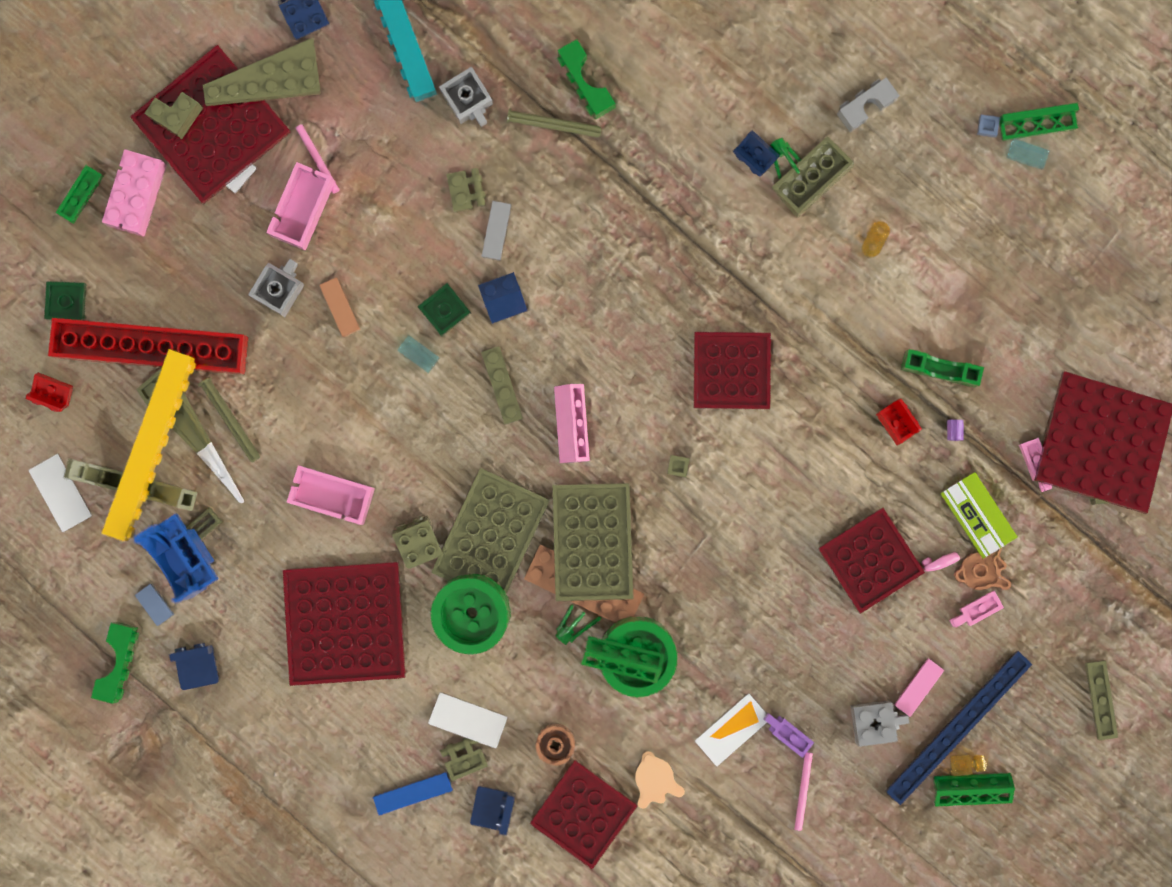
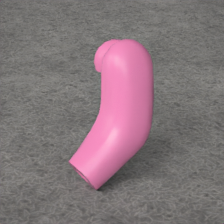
[921,552,960,572]

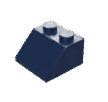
[478,272,528,324]

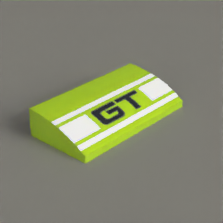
[941,472,1018,559]

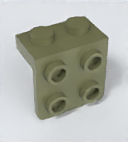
[392,515,442,569]

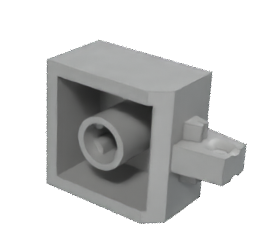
[439,67,493,127]
[248,259,304,317]
[850,701,909,747]

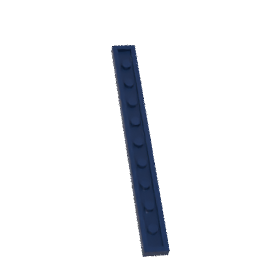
[885,651,1033,806]

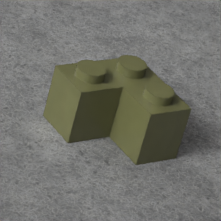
[145,92,203,139]

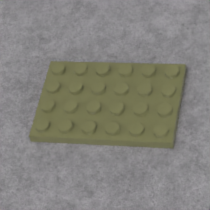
[431,468,550,594]
[552,483,633,601]

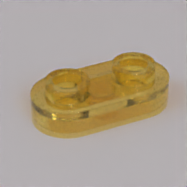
[861,221,890,258]

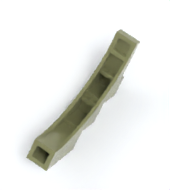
[63,459,197,511]

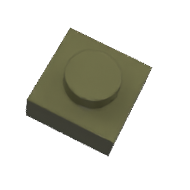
[667,455,690,478]

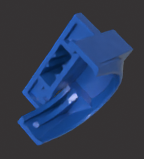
[134,514,219,603]

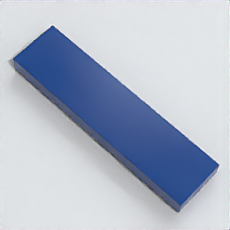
[373,772,453,816]

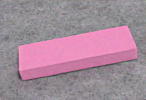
[894,658,944,717]

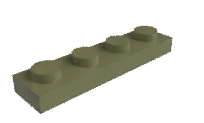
[481,346,523,425]
[1085,660,1118,741]

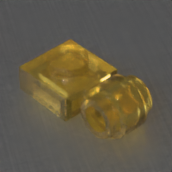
[950,754,988,776]

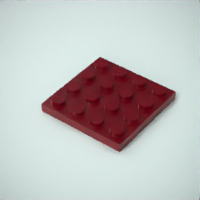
[693,332,771,410]
[818,507,925,614]
[529,760,638,870]

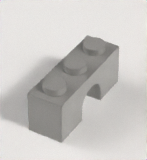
[837,78,899,133]

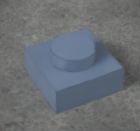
[977,114,1000,138]

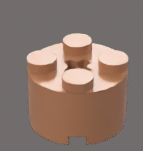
[536,724,575,766]

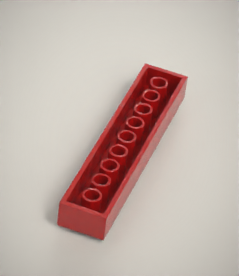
[48,318,248,375]

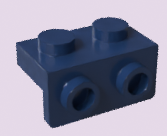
[733,130,780,177]

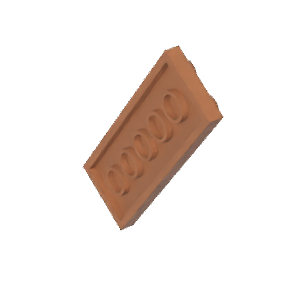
[524,544,644,623]

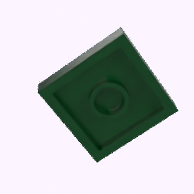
[44,281,86,321]
[417,283,471,337]

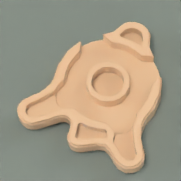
[635,751,685,809]

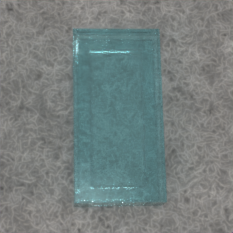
[1006,139,1050,170]
[397,335,440,373]

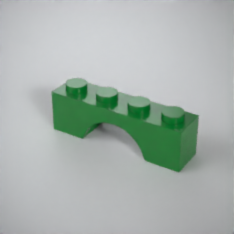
[556,39,616,119]
[901,349,984,388]
[91,622,139,704]

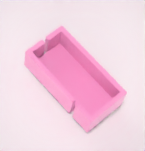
[102,149,166,237]
[266,162,335,251]
[287,466,375,525]

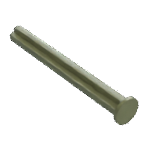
[507,108,601,137]
[198,377,260,463]

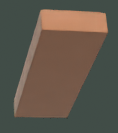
[319,277,361,338]

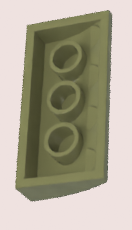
[772,136,854,218]

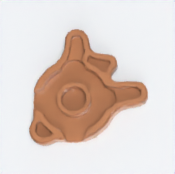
[954,547,1011,590]

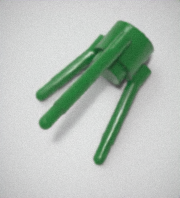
[770,137,802,179]
[555,604,602,645]

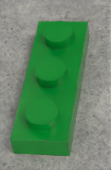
[55,165,104,224]

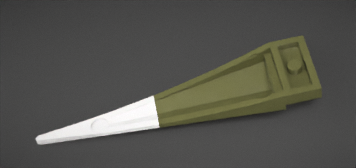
[136,368,244,503]

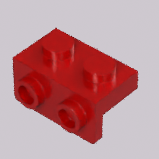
[25,372,73,412]
[876,398,922,446]

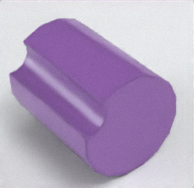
[947,420,964,441]

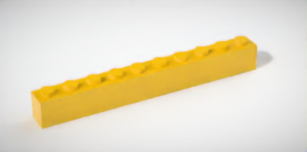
[101,349,196,541]

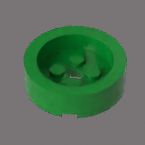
[431,574,511,655]
[601,616,678,697]

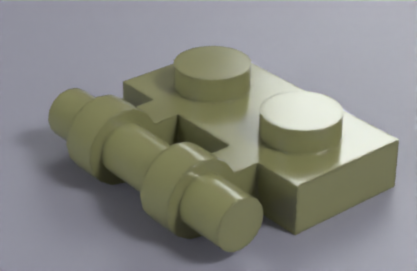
[446,168,486,213]
[440,737,488,781]

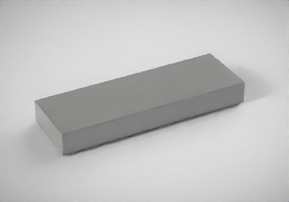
[482,201,511,261]

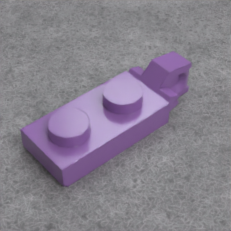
[763,713,814,758]

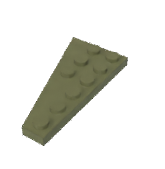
[203,38,321,106]

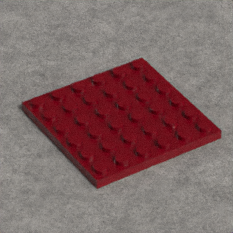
[130,44,291,204]
[1034,371,1172,514]
[283,562,406,686]

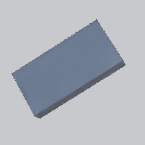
[135,584,174,626]

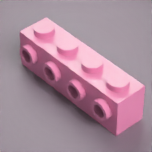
[554,384,590,463]

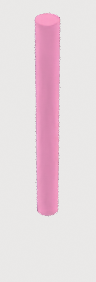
[296,125,339,194]
[794,752,813,831]

